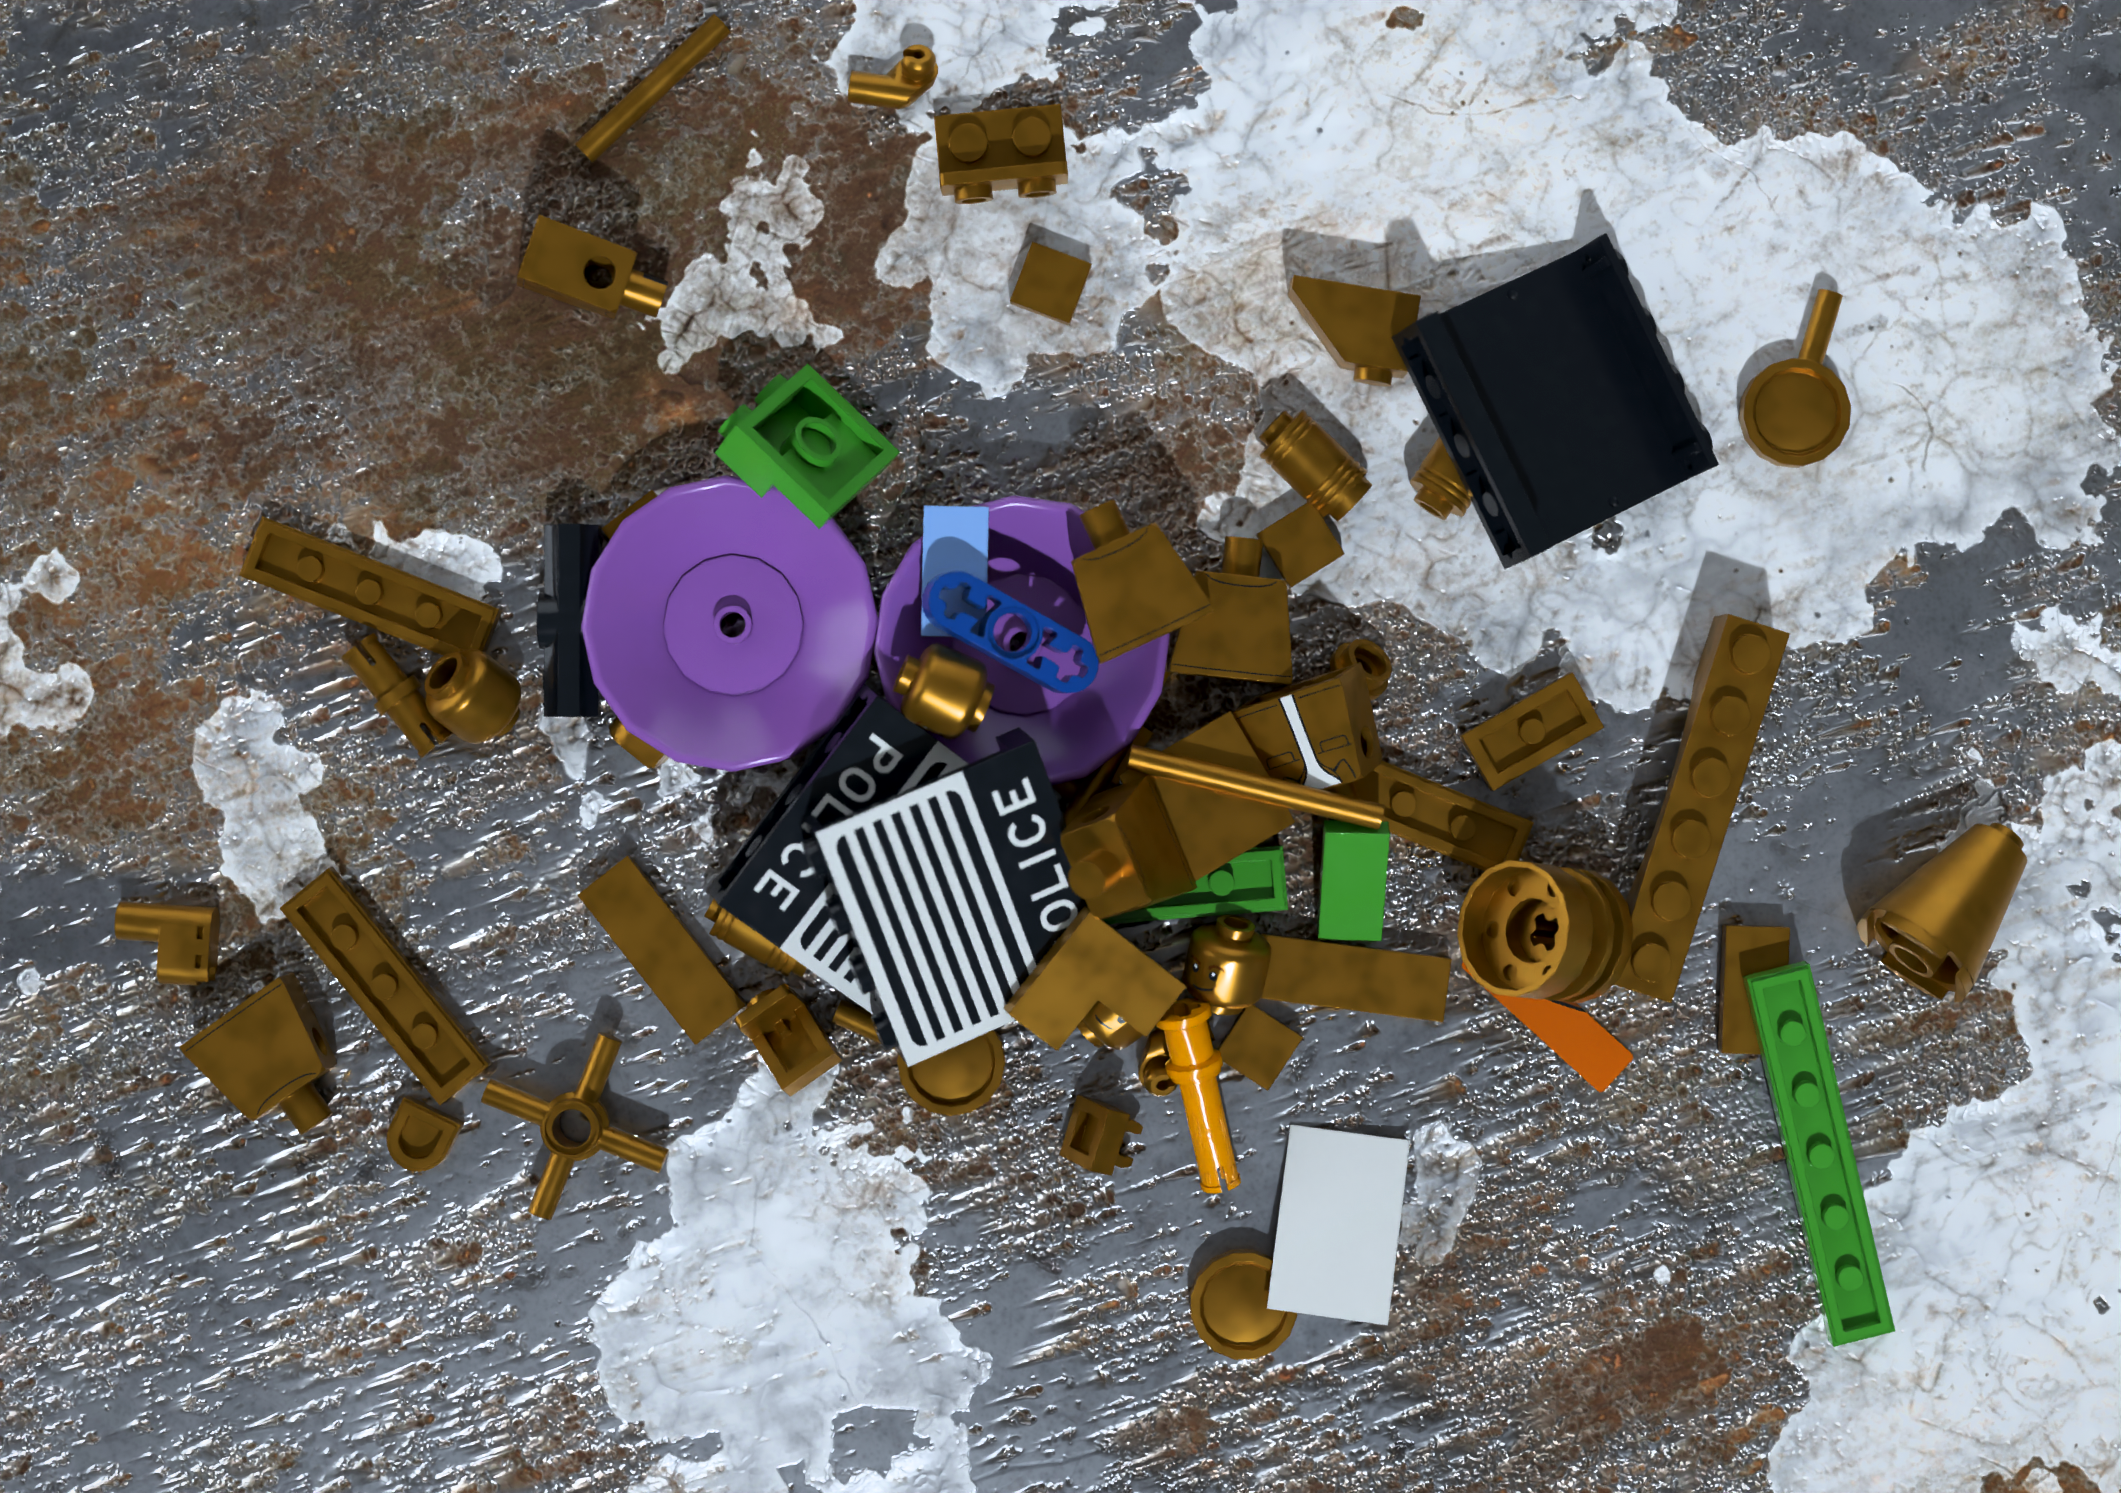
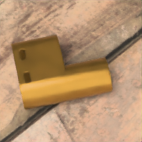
[114,902,220,986]

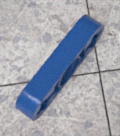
[922,571,1099,693]

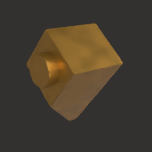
[1288,275,1421,386]

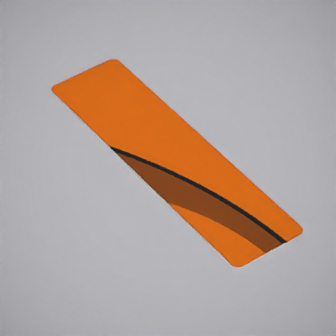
[1461,962,1633,1092]

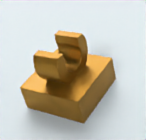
[1059,1094,1143,1176]

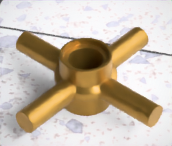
[481,1032,669,1220]

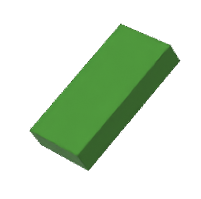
[1317,820,1390,941]

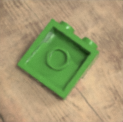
[715,364,900,529]

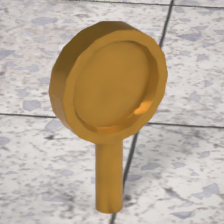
[1739,289,1851,468]
[831,999,1006,1116]
[1190,1249,1297,1360]

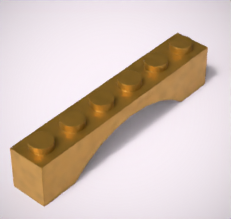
[1614,614,1790,1003]

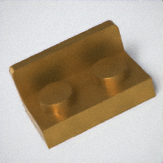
[934,104,1068,204]

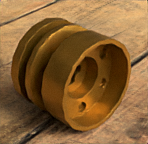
[1457,860,1633,1003]

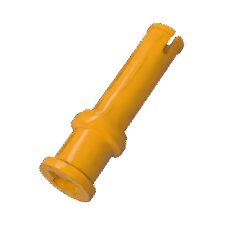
[1156,998,1241,1194]

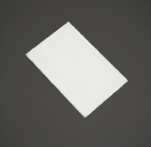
[1267,1124,1410,1325]

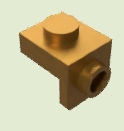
[734,984,842,1097]

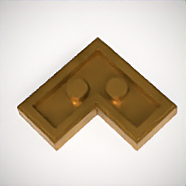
[1003,906,1187,1051]

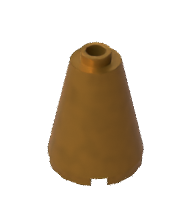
[1856,823,2027,1002]

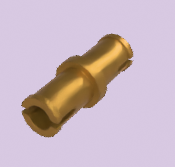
[341,633,454,758]

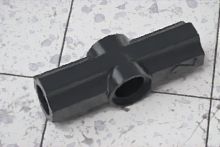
[536,524,603,717]

